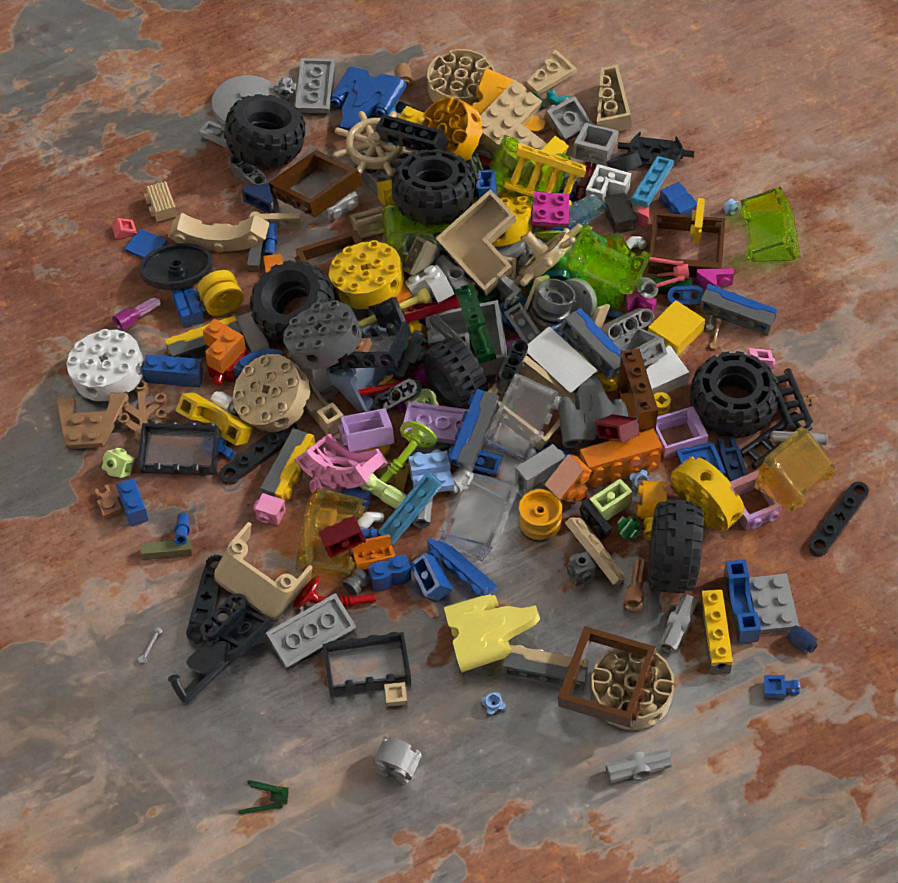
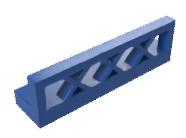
[427,537,498,597]

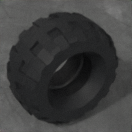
[224,94,306,168]
[392,149,475,225]
[250,260,337,345]
[690,351,779,438]
[648,499,704,594]

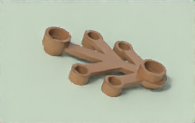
[118,380,168,442]

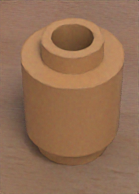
[394,63,413,88]

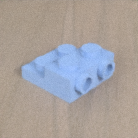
[408,449,454,492]

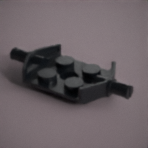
[617,132,695,168]

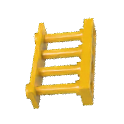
[503,143,586,210]

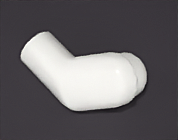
[620,236,647,254]
[358,512,384,529]

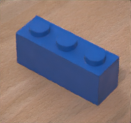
[142,354,204,387]

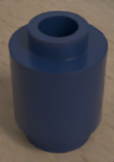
[786,625,818,654]

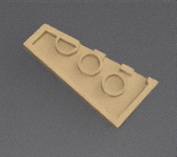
[565,518,625,585]

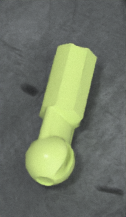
[360,473,407,509]

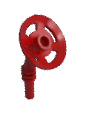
[293,575,376,609]

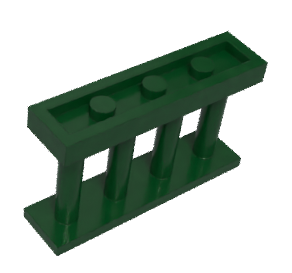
[455,284,497,364]

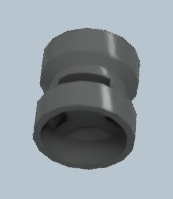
[342,568,370,596]

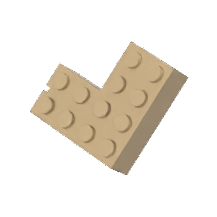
[479,80,547,177]
[436,189,516,296]

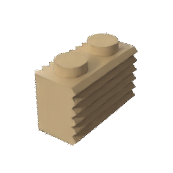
[144,181,177,222]

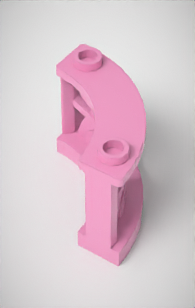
[294,434,388,489]

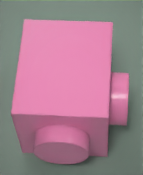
[254,493,286,526]

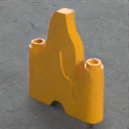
[472,67,546,133]

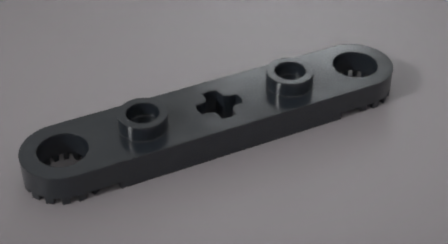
[220,423,298,485]
[809,482,869,557]
[186,554,222,645]

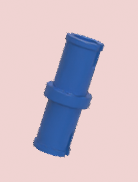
[263,222,278,256]
[174,513,190,545]

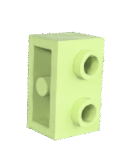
[590,479,633,521]

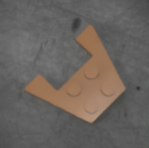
[57,393,129,449]

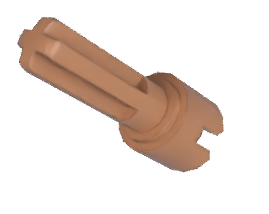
[623,559,646,612]

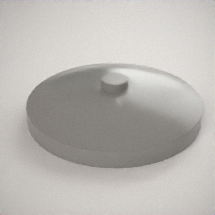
[212,75,280,125]

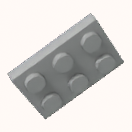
[749,574,799,634]

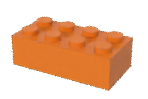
[580,428,662,489]

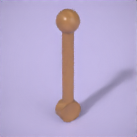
[709,318,722,351]

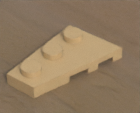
[527,49,577,95]

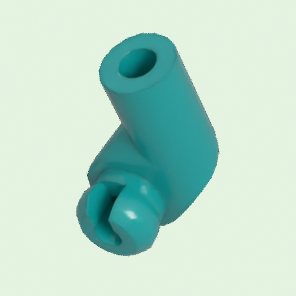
[546,90,570,105]

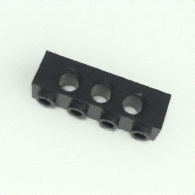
[375,114,449,151]

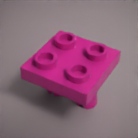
[532,192,569,231]

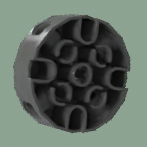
[283,300,362,370]

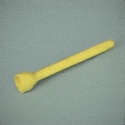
[358,288,432,328]

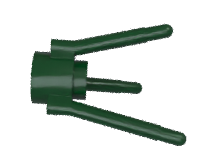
[238,780,289,814]

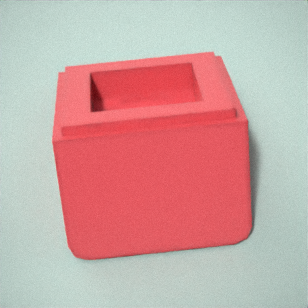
[636,206,649,228]
[112,218,137,239]

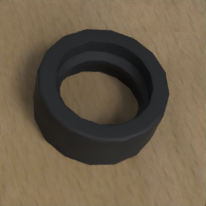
[606,151,642,172]

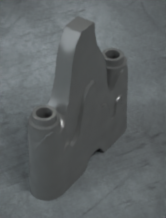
[558,373,629,449]

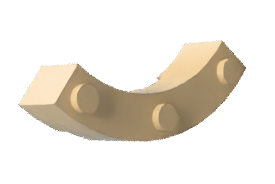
[168,213,269,253]

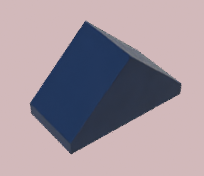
[242,183,274,214]

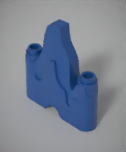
[330,67,407,131]

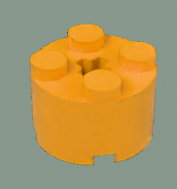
[636,480,667,520]

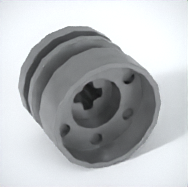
[530,279,576,328]

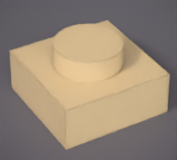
[384,682,407,707]

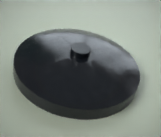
[140,243,213,290]

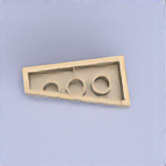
[597,65,632,131]

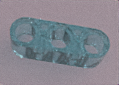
[561,194,606,230]

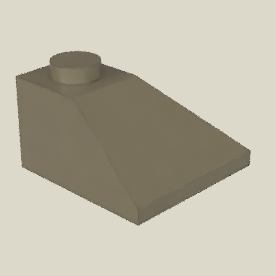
[403,236,441,276]

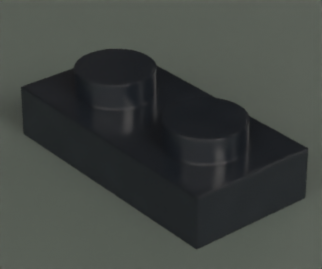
[579,498,612,539]

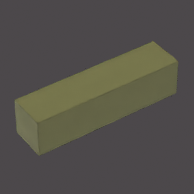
[141,539,192,560]

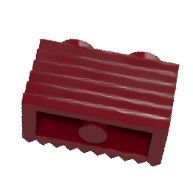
[595,414,640,443]
[319,515,366,558]

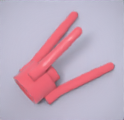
[646,257,689,287]

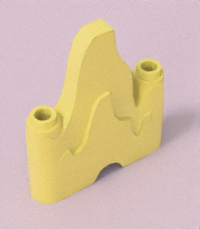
[444,594,540,673]

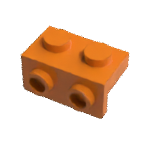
[352,535,395,571]

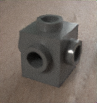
[566,551,597,586]

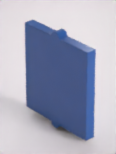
[124,229,167,259]

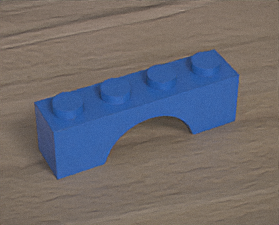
[724,559,761,644]

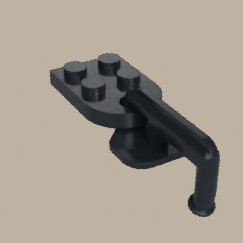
[168,609,274,703]

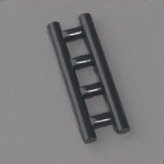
[776,368,813,429]
[740,411,813,470]

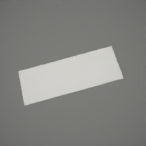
[527,327,597,393]

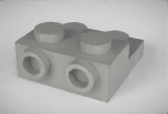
[544,96,593,141]

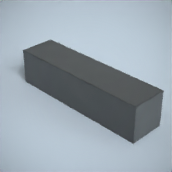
[247,241,264,272]

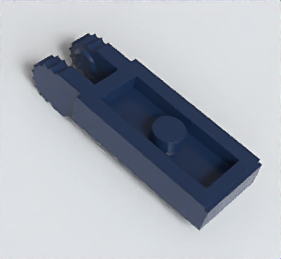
[717,436,748,482]

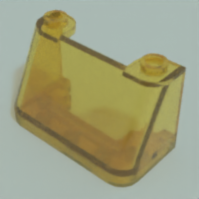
[753,427,836,512]
[295,488,365,576]

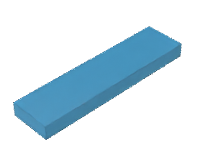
[631,156,674,208]
[378,472,443,545]

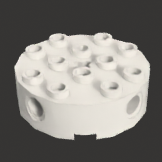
[66,329,144,401]

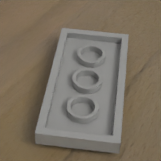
[295,58,335,113]
[265,593,356,669]

